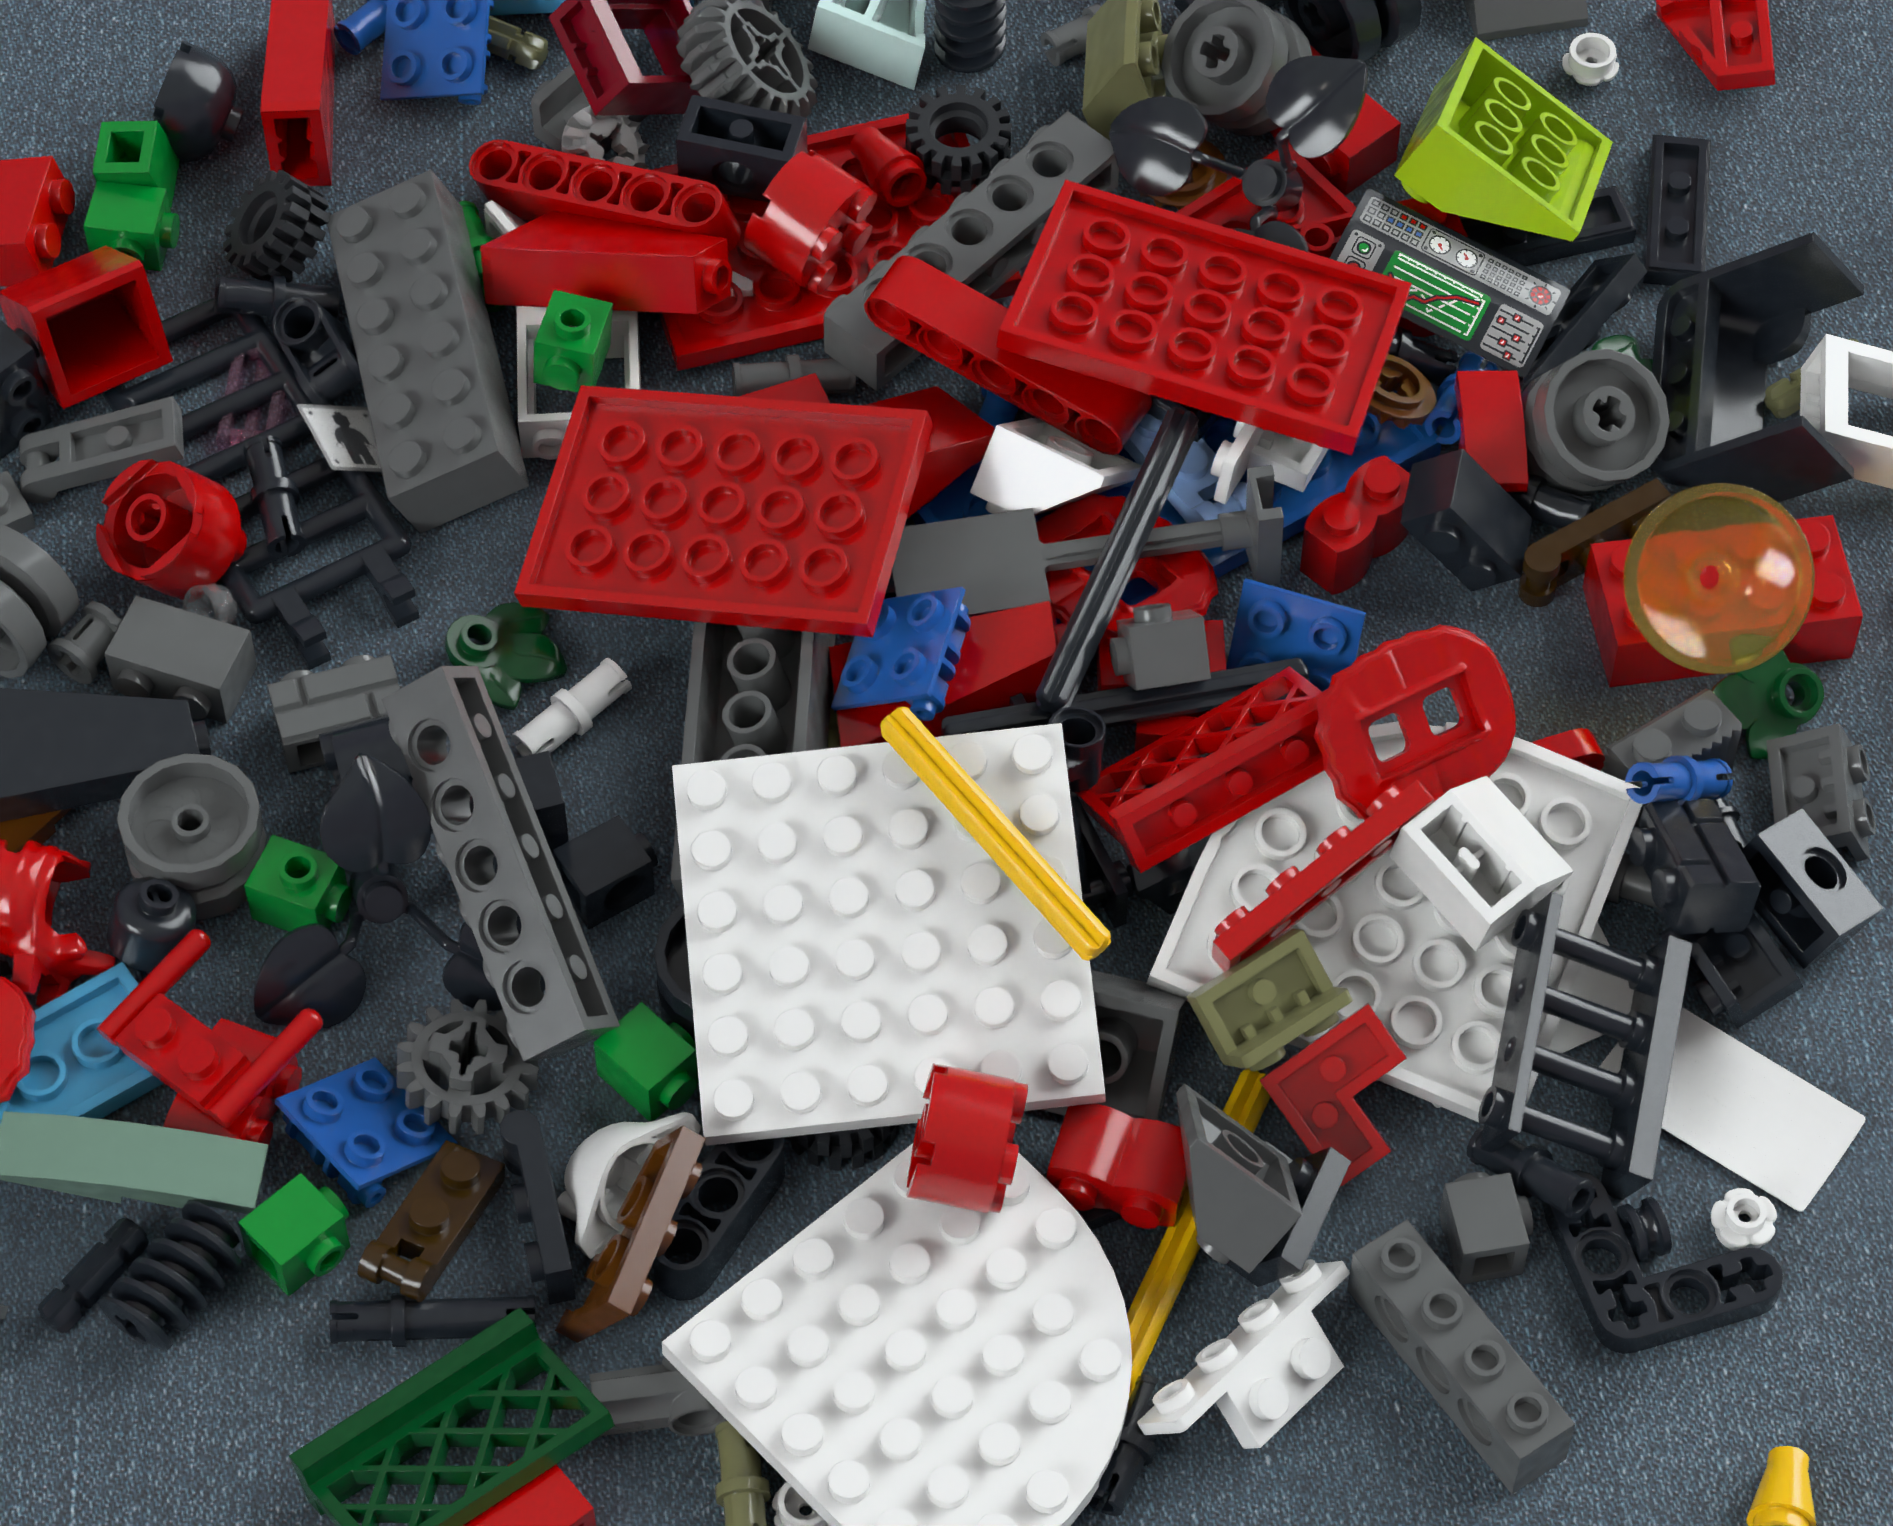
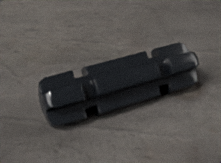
[38,1217,149,1334]

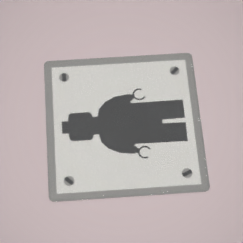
[297,404,382,472]

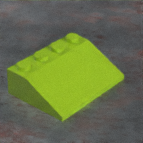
[1394,37,1613,242]

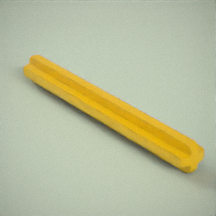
[880,707,1111,961]

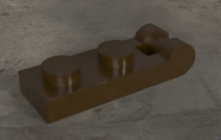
[1518,478,1671,607]
[357,1140,505,1302]

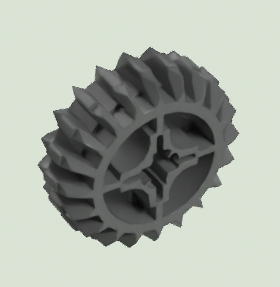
[676,0,818,117]

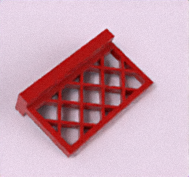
[1075,666,1327,873]

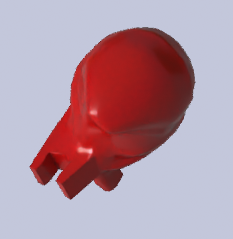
[0,839,116,1007]

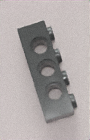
[1347,1219,1575,1494]

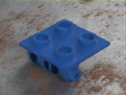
[380,0,494,105]
[1226,578,1366,700]
[831,587,971,721]
[275,1057,458,1208]

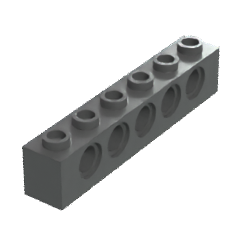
[824,111,1119,391]
[382,666,620,1061]

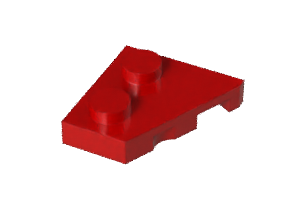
[1656,0,1775,91]

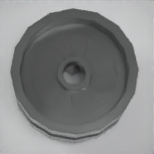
[1162,0,1312,136]
[1521,349,1670,496]
[0,523,80,679]
[117,754,268,920]

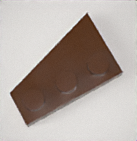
[555,1126,706,1343]

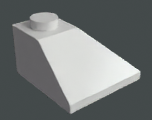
[970,417,1142,516]

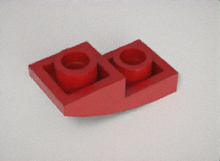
[1454,370,1528,492]

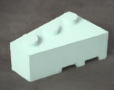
[808,0,926,90]

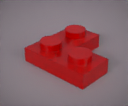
[1259,1003,1407,1188]

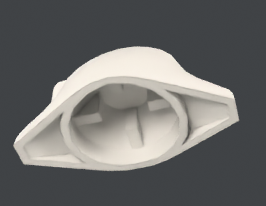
[557,1112,702,1259]

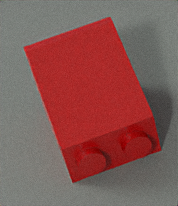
[0,245,173,409]

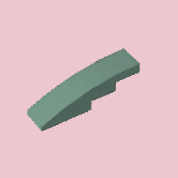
[0,1111,268,1214]

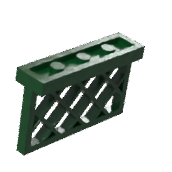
[289,1307,615,1526]

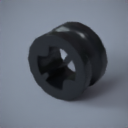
[1616,1196,1672,1263]

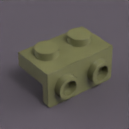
[1186,929,1353,1071]

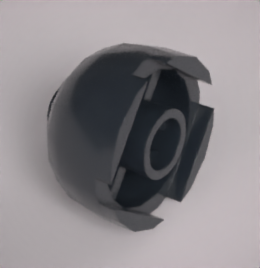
[153,41,244,162]

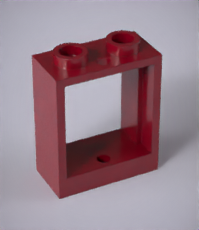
[549,0,701,116]

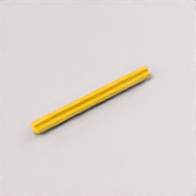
[1127,1068,1270,1399]

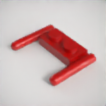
[96,929,323,1128]

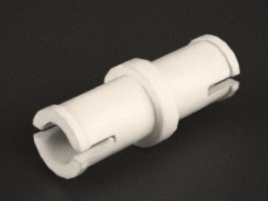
[511,658,632,757]

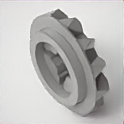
[561,106,650,169]

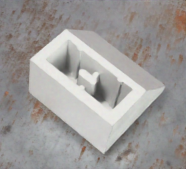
[1389,776,1573,951]

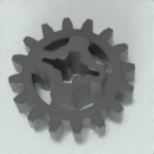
[396,999,539,1135]

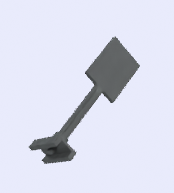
[892,465,1284,617]

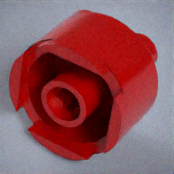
[744,150,877,295]
[96,459,247,601]
[906,1063,1028,1213]

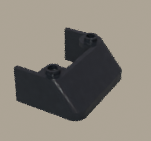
[1649,232,1864,506]

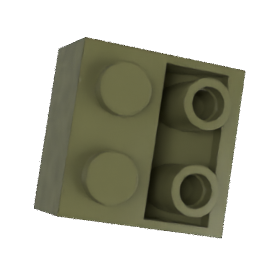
[1082,0,1173,141]

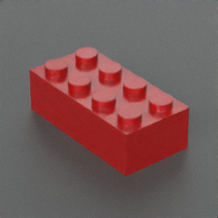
[1582,515,1863,688]

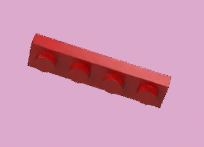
[1212,780,1434,972]

